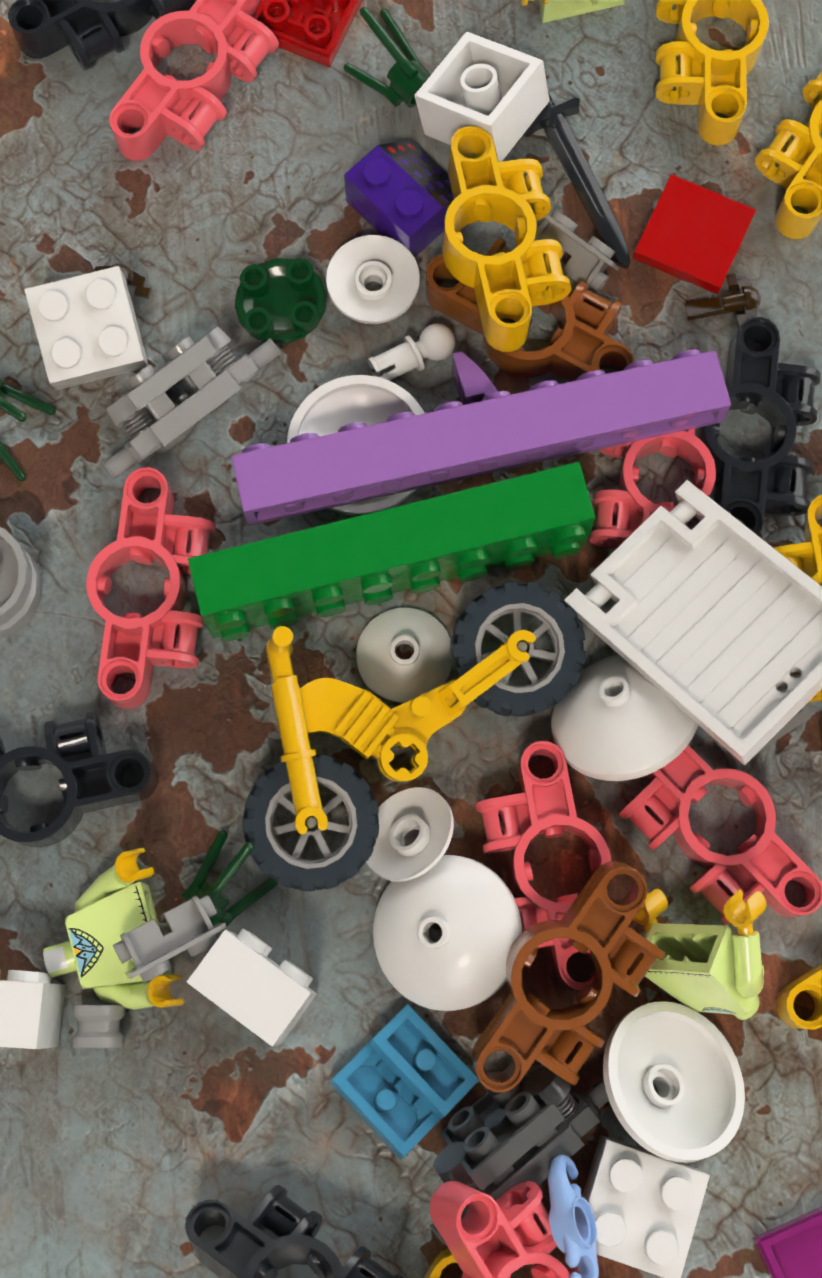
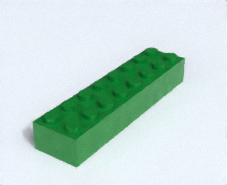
[187,462,596,641]

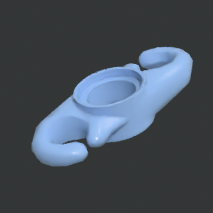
[548,1154,599,1278]

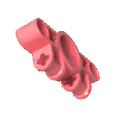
[109,0,279,161]
[589,428,716,549]
[86,467,216,710]
[475,741,611,991]
[618,745,822,925]
[430,1181,579,1278]

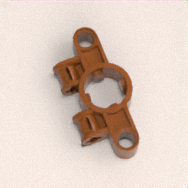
[426,238,635,382]
[472,861,667,1092]

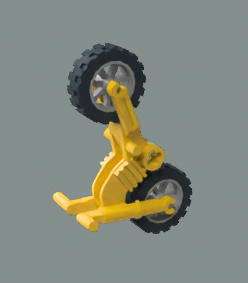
[243,582,586,891]

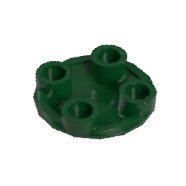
[235,258,327,345]

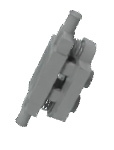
[101,326,281,480]

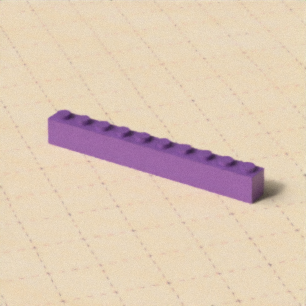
[231,349,731,526]

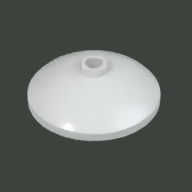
[287,375,425,516]
[551,654,698,781]
[373,855,522,1011]
[603,1001,745,1163]

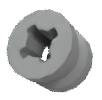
[72,1005,125,1048]

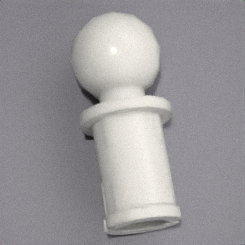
[367,323,456,381]

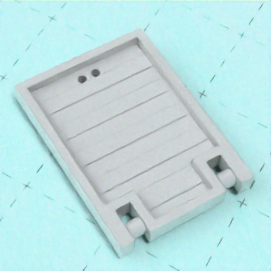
[564,480,822,765]

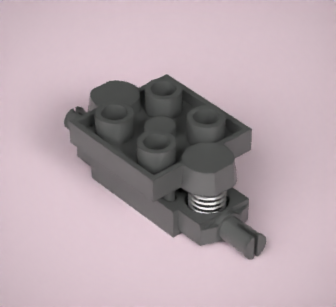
[430,1066,609,1244]

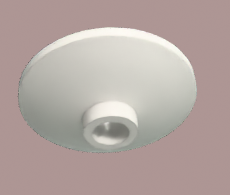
[326,235,420,324]
[356,608,452,704]
[366,787,454,882]

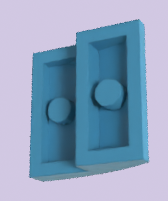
[329,1004,479,1160]

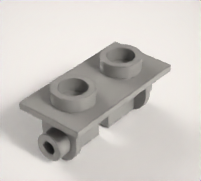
[535,209,620,292]
[113,895,227,982]

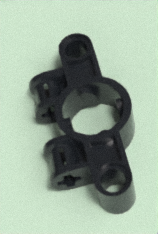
[8,0,197,71]
[697,317,821,535]
[0,712,159,847]
[185,1185,407,1278]

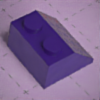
[344,139,454,258]

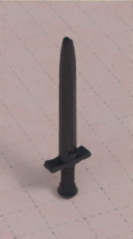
[523,92,630,269]

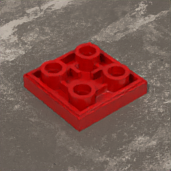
[253,0,363,67]
[632,174,756,295]

